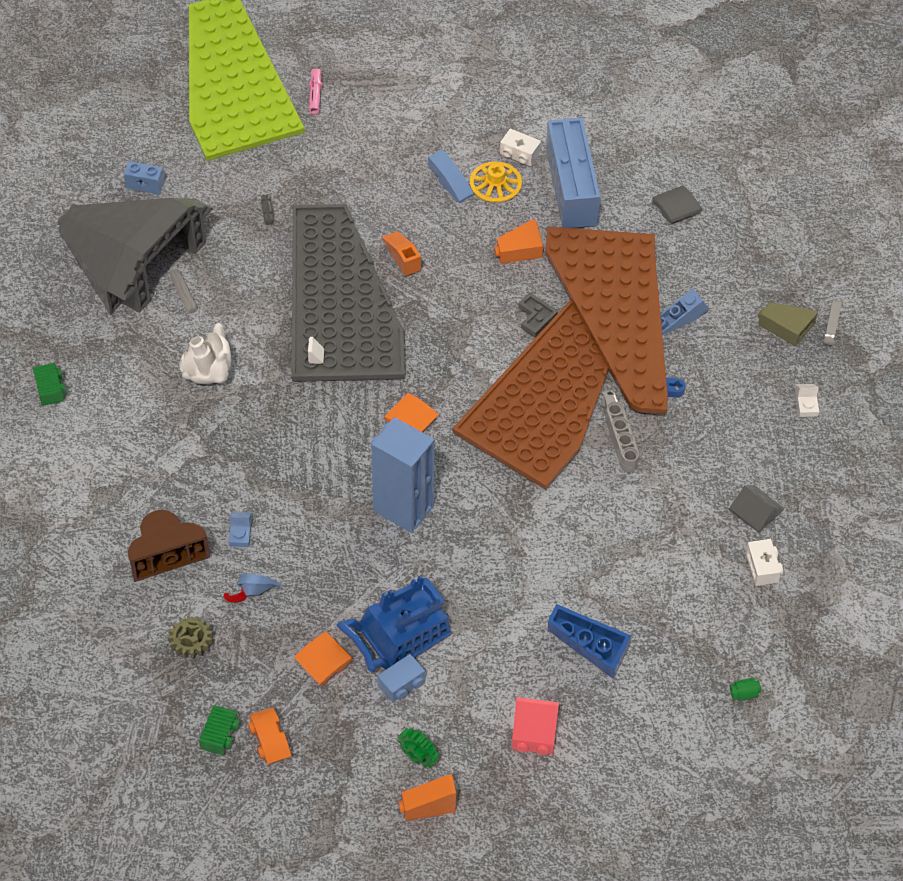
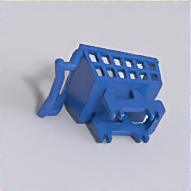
[337,575,451,672]

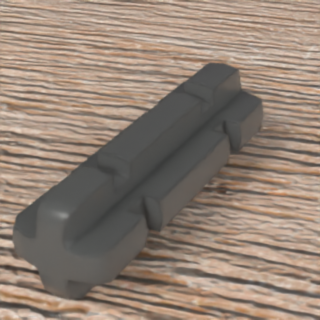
[261,194,274,225]

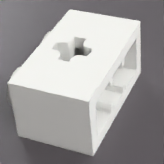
[500,129,541,166]
[746,539,783,586]

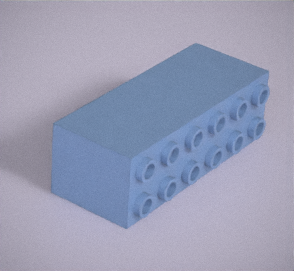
[546,117,600,228]
[371,417,435,533]

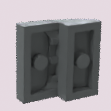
[652,185,702,223]

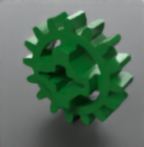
[398,728,439,768]

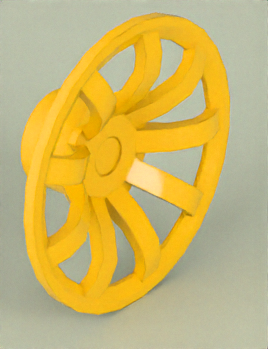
[470,162,522,203]

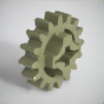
[168,616,213,658]

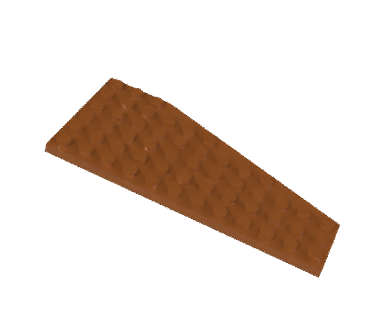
[452,300,609,490]

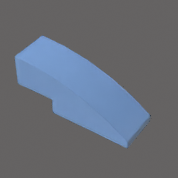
[428,149,474,203]

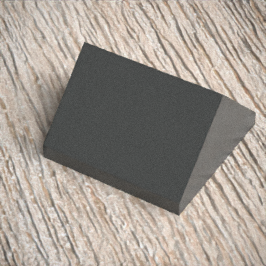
[729,485,784,533]

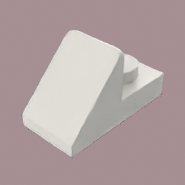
[795,384,819,417]

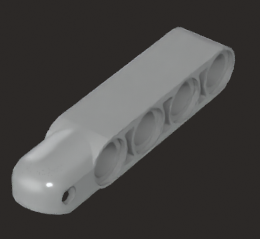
[602,389,639,472]

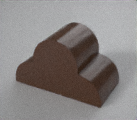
[128,510,210,582]

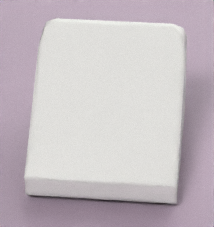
[308,337,324,364]

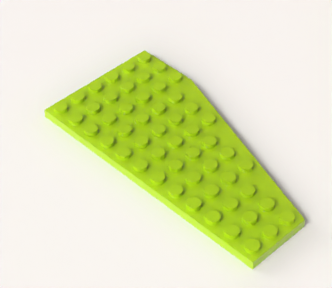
[189,0,305,161]

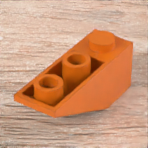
[382,231,421,276]

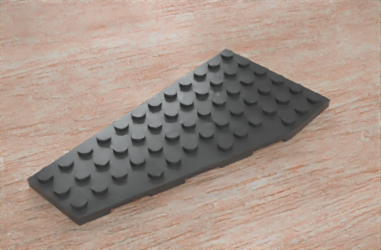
[292,204,405,381]

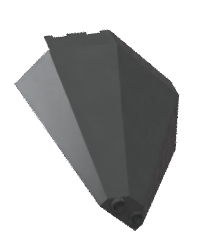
[58,198,213,315]

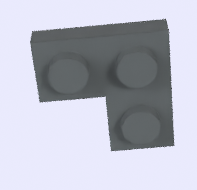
[518,292,558,337]

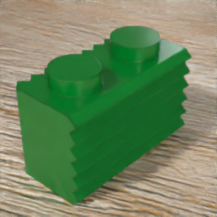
[33,362,66,406]
[199,705,240,755]

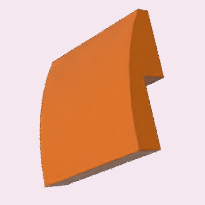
[383,393,439,432]
[294,631,353,686]

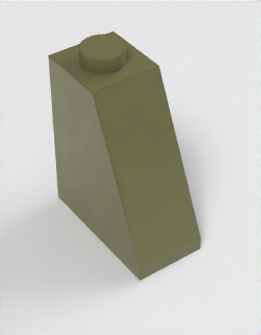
[758,302,818,346]

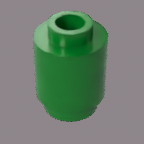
[729,677,761,702]

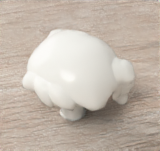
[179,323,231,384]

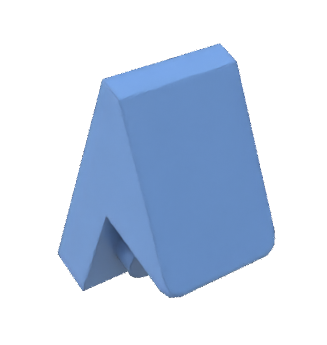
[229,512,252,547]

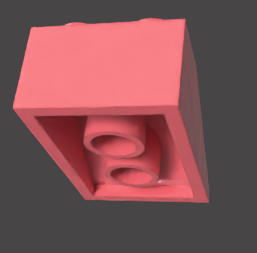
[512,697,559,755]

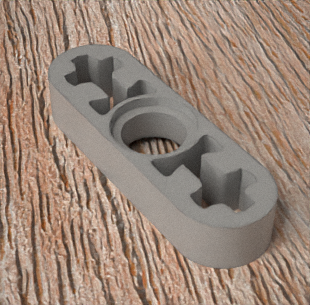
[823,300,842,346]

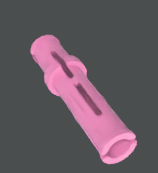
[308,69,322,115]

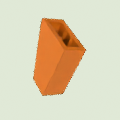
[494,219,543,264]
[398,774,456,821]

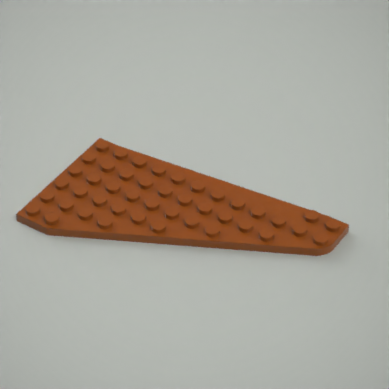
[545,226,668,414]

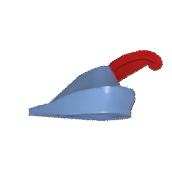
[223,574,281,603]

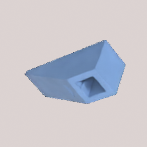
[660,288,709,335]

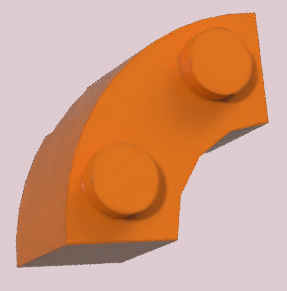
[248,707,291,764]

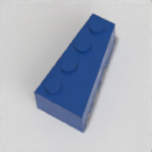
[548,604,631,679]

